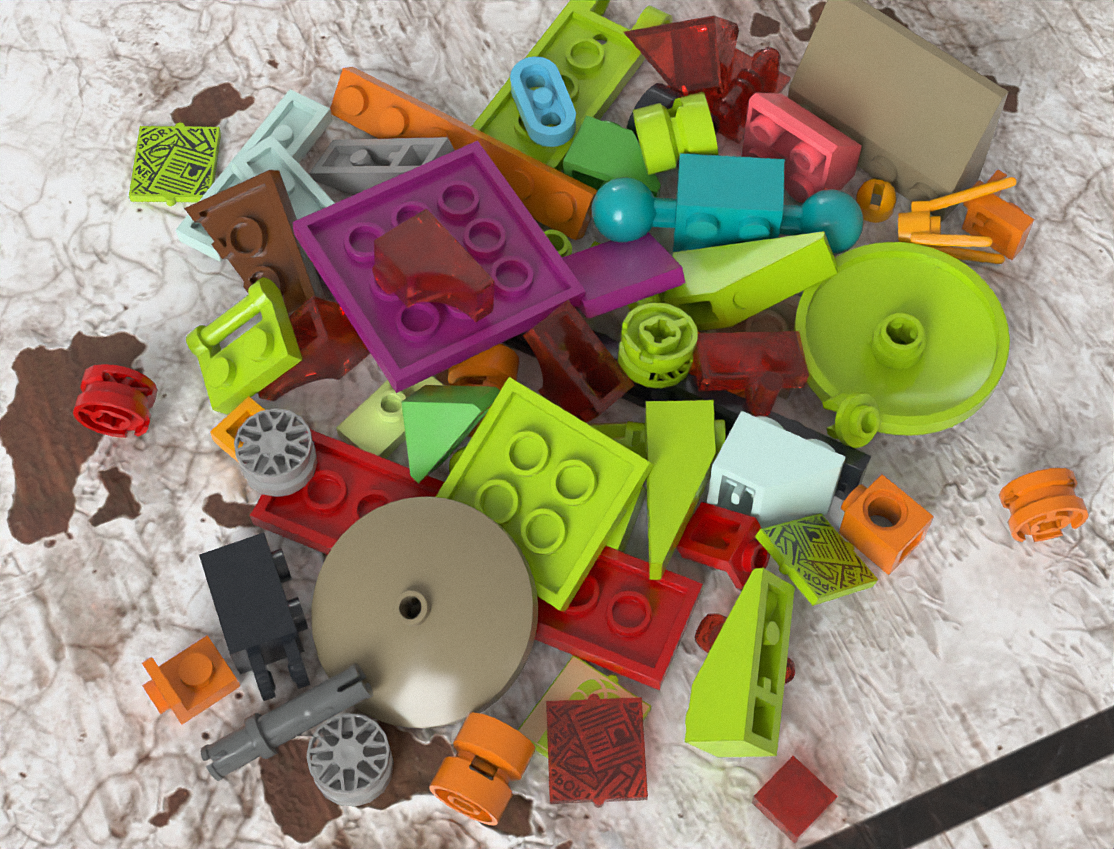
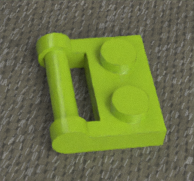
[186,277,302,415]

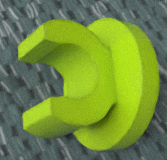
[822,392,880,448]

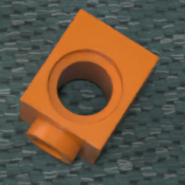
[838,474,934,575]

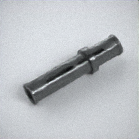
[200,663,374,781]

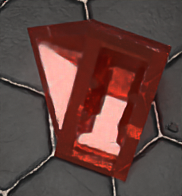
[624,15,739,97]

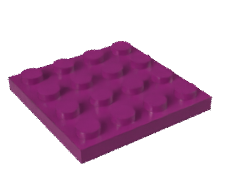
[293,141,586,393]

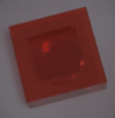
[751,756,838,844]

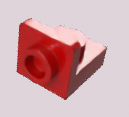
[676,502,770,590]

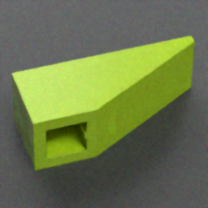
[664,231,838,331]

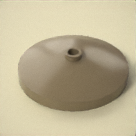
[311,497,538,729]

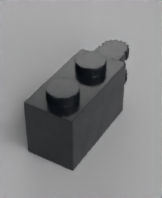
[199,532,311,701]

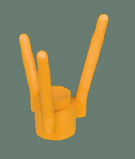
[898,177,1017,264]

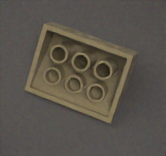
[788,0,1009,222]

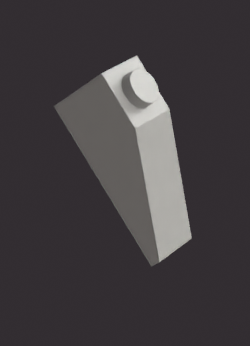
[309,137,455,195]

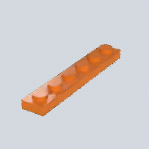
[330,67,598,240]

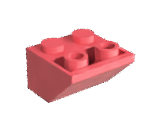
[741,93,862,203]

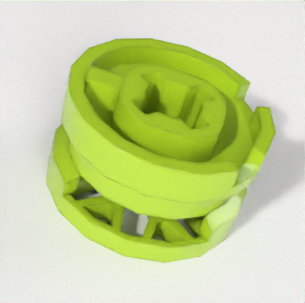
[618,303,698,388]

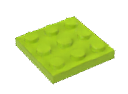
[436,377,654,611]

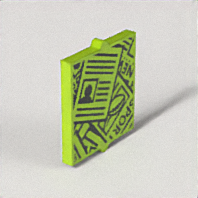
[129,123,221,206]
[755,513,878,606]

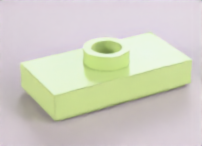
[336,376,443,459]

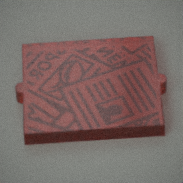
[546,694,648,808]

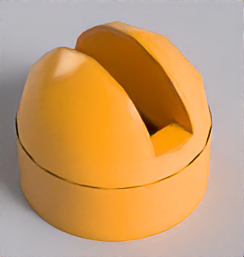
[855,178,897,223]

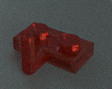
[693,331,809,417]

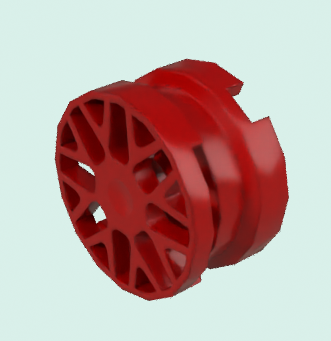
[73,364,158,438]

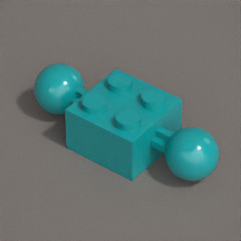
[591,153,864,255]

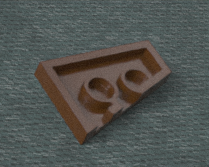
[184,170,332,332]

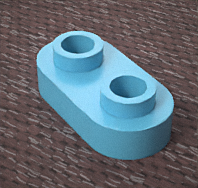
[510,57,576,147]

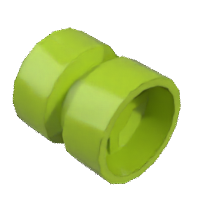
[633,92,719,175]

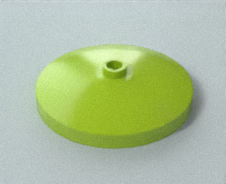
[793,242,1010,436]

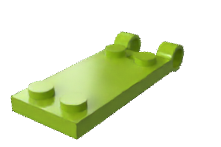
[471,0,673,172]

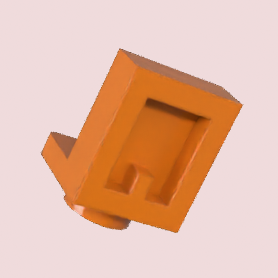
[961,169,1035,260]
[142,635,240,725]

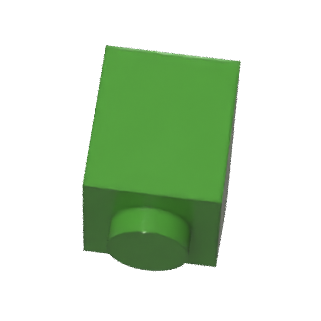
[563,115,661,198]

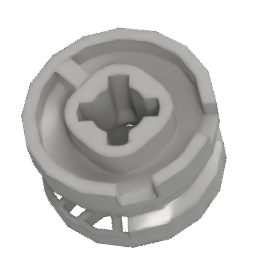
[234,408,318,497]
[306,713,394,807]

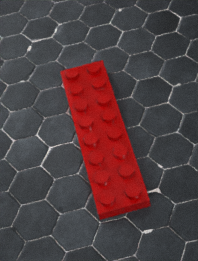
[250,429,703,691]

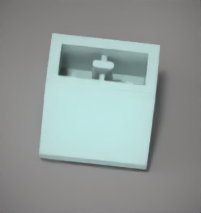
[707,411,846,528]

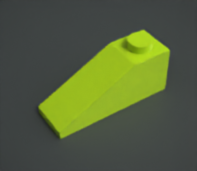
[645,400,725,580]
[685,568,795,758]

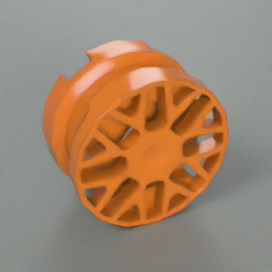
[999,468,1089,542]

